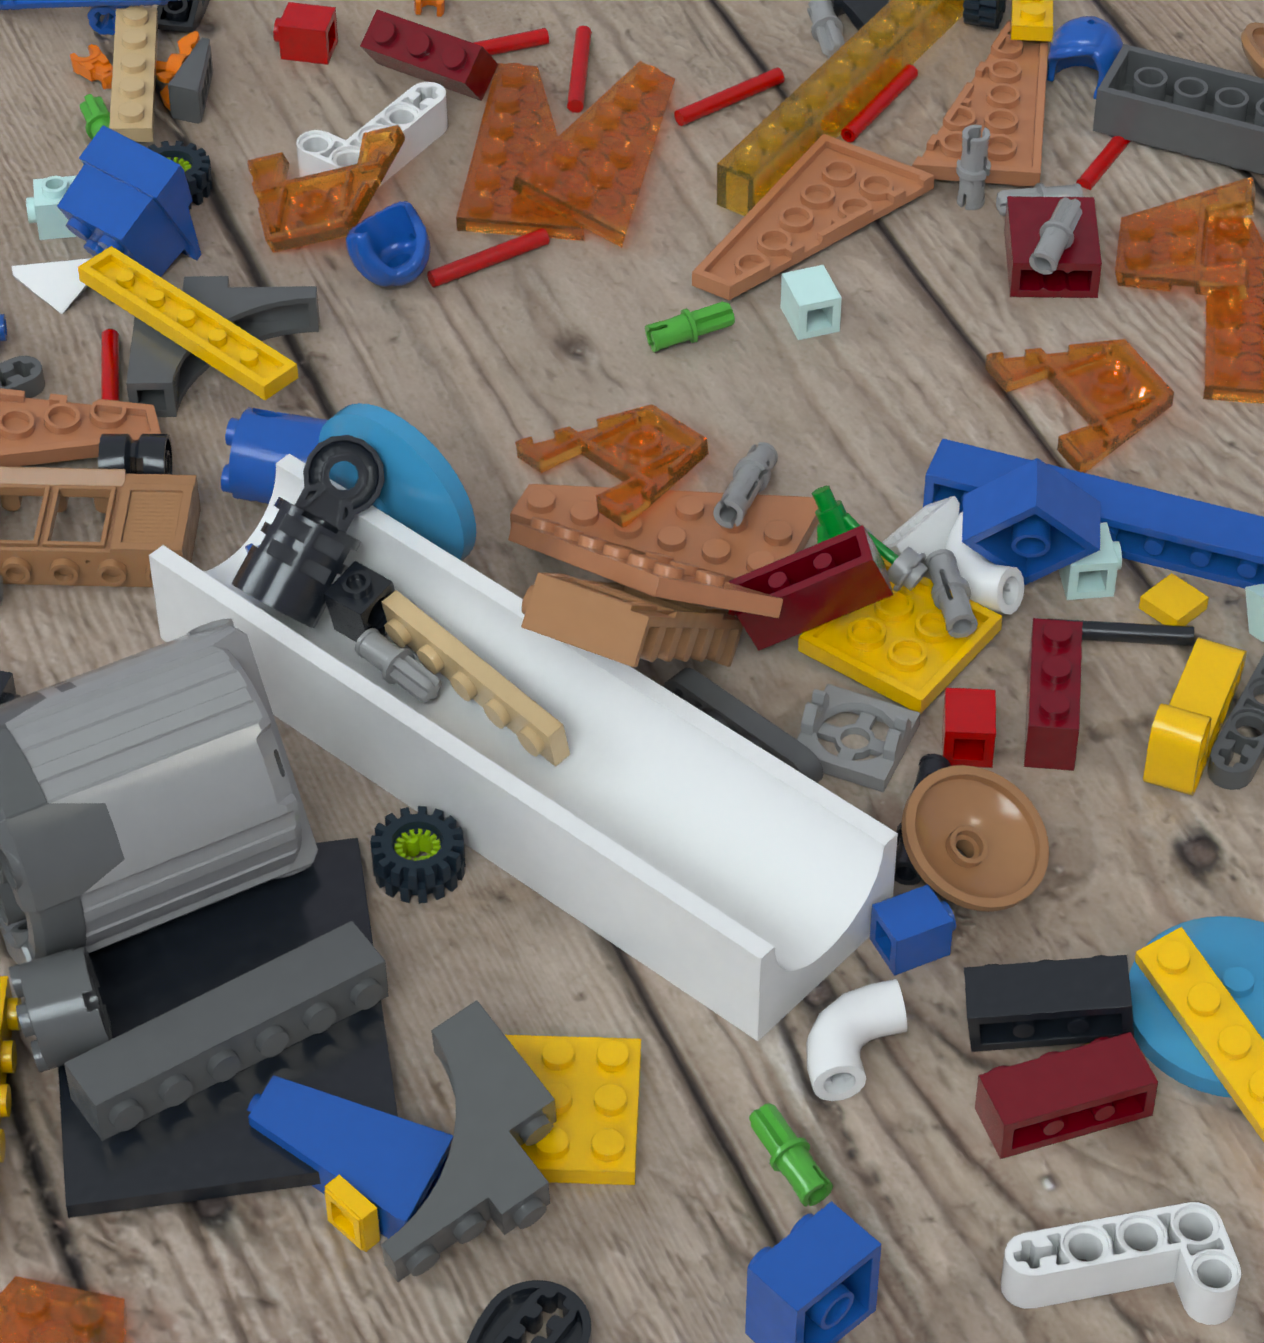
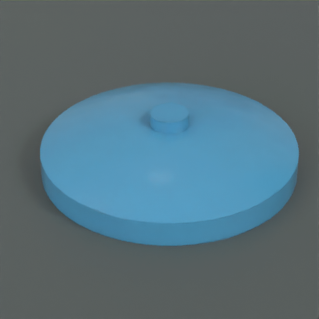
[319,403,476,561]
[1129,916,1264,1098]

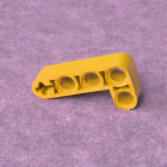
[1143,638,1247,796]

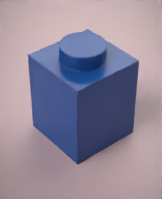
[870,884,956,976]

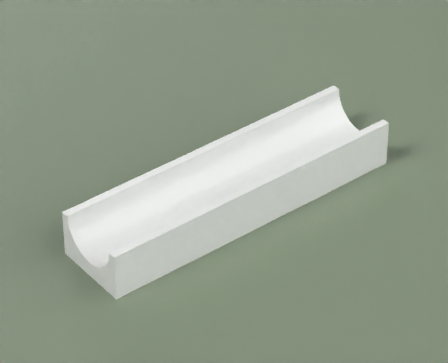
[149,454,898,1041]

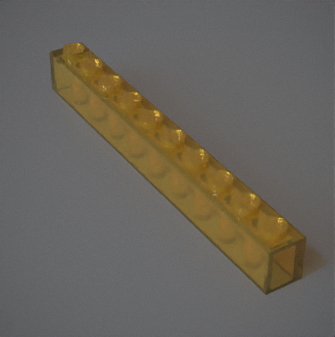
[716,0,964,216]

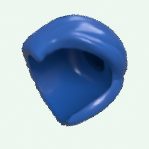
[1047,16,1123,99]
[346,201,431,287]

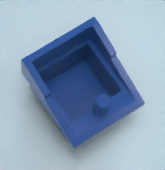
[57,125,201,277]

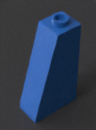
[247,1075,453,1239]

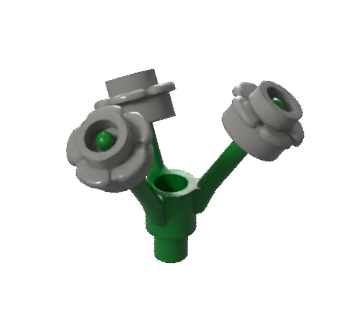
[812,486,929,592]

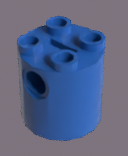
[221,407,328,504]

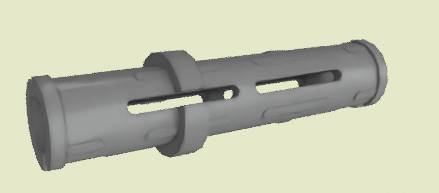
[713,442,778,529]

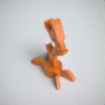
[70,31,200,111]

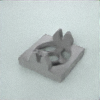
[796,684,920,792]

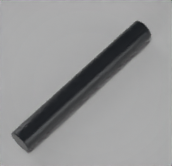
[1053,619,1194,646]

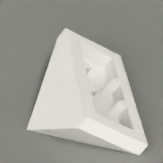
[12,258,91,314]
[882,496,960,566]

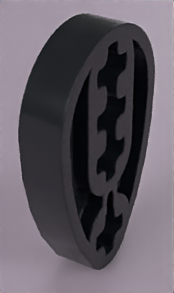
[467,1280,592,1343]

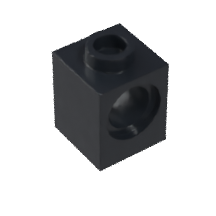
[324,561,395,642]

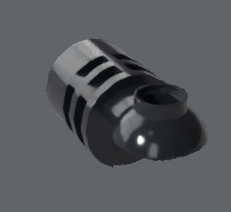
[231,435,384,628]

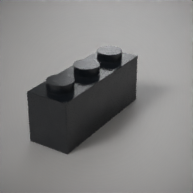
[964,955,1134,1052]

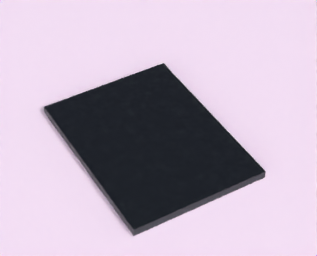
[58,838,398,1218]

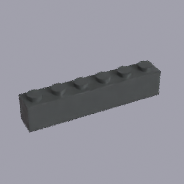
[64,921,389,1141]

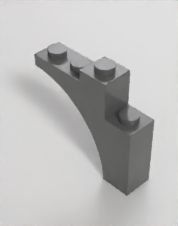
[126,276,320,417]
[381,1000,557,1282]

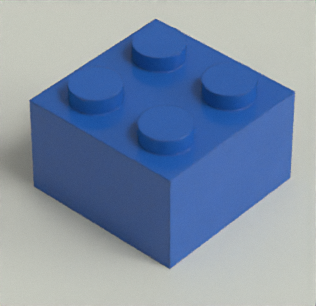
[962,458,1101,585]
[745,1201,881,1343]

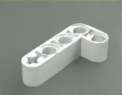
[296,82,448,202]
[1001,1202,1241,1325]

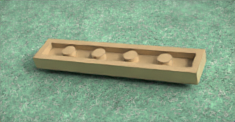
[109,6,158,142]
[381,590,570,767]

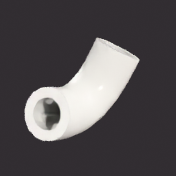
[945,512,1024,615]
[806,979,907,1101]

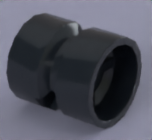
[98,434,173,475]

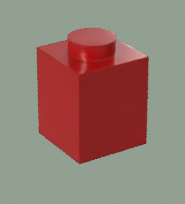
[273,2,338,65]
[942,687,996,768]

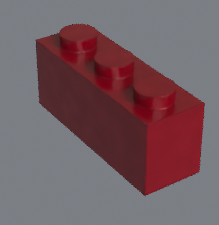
[360,9,498,101]
[728,525,893,651]
[1024,618,1083,771]
[975,1032,1158,1159]

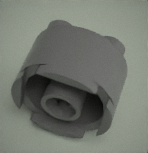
[9,946,114,1073]

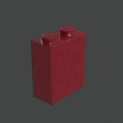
[1004,196,1102,298]

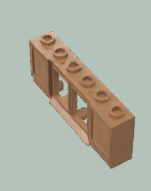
[0,466,201,587]
[521,572,743,667]

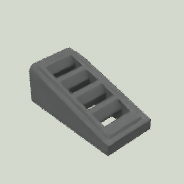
[168,37,213,124]

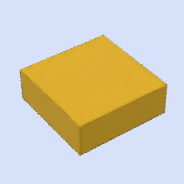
[1139,573,1209,626]
[324,1174,380,1252]

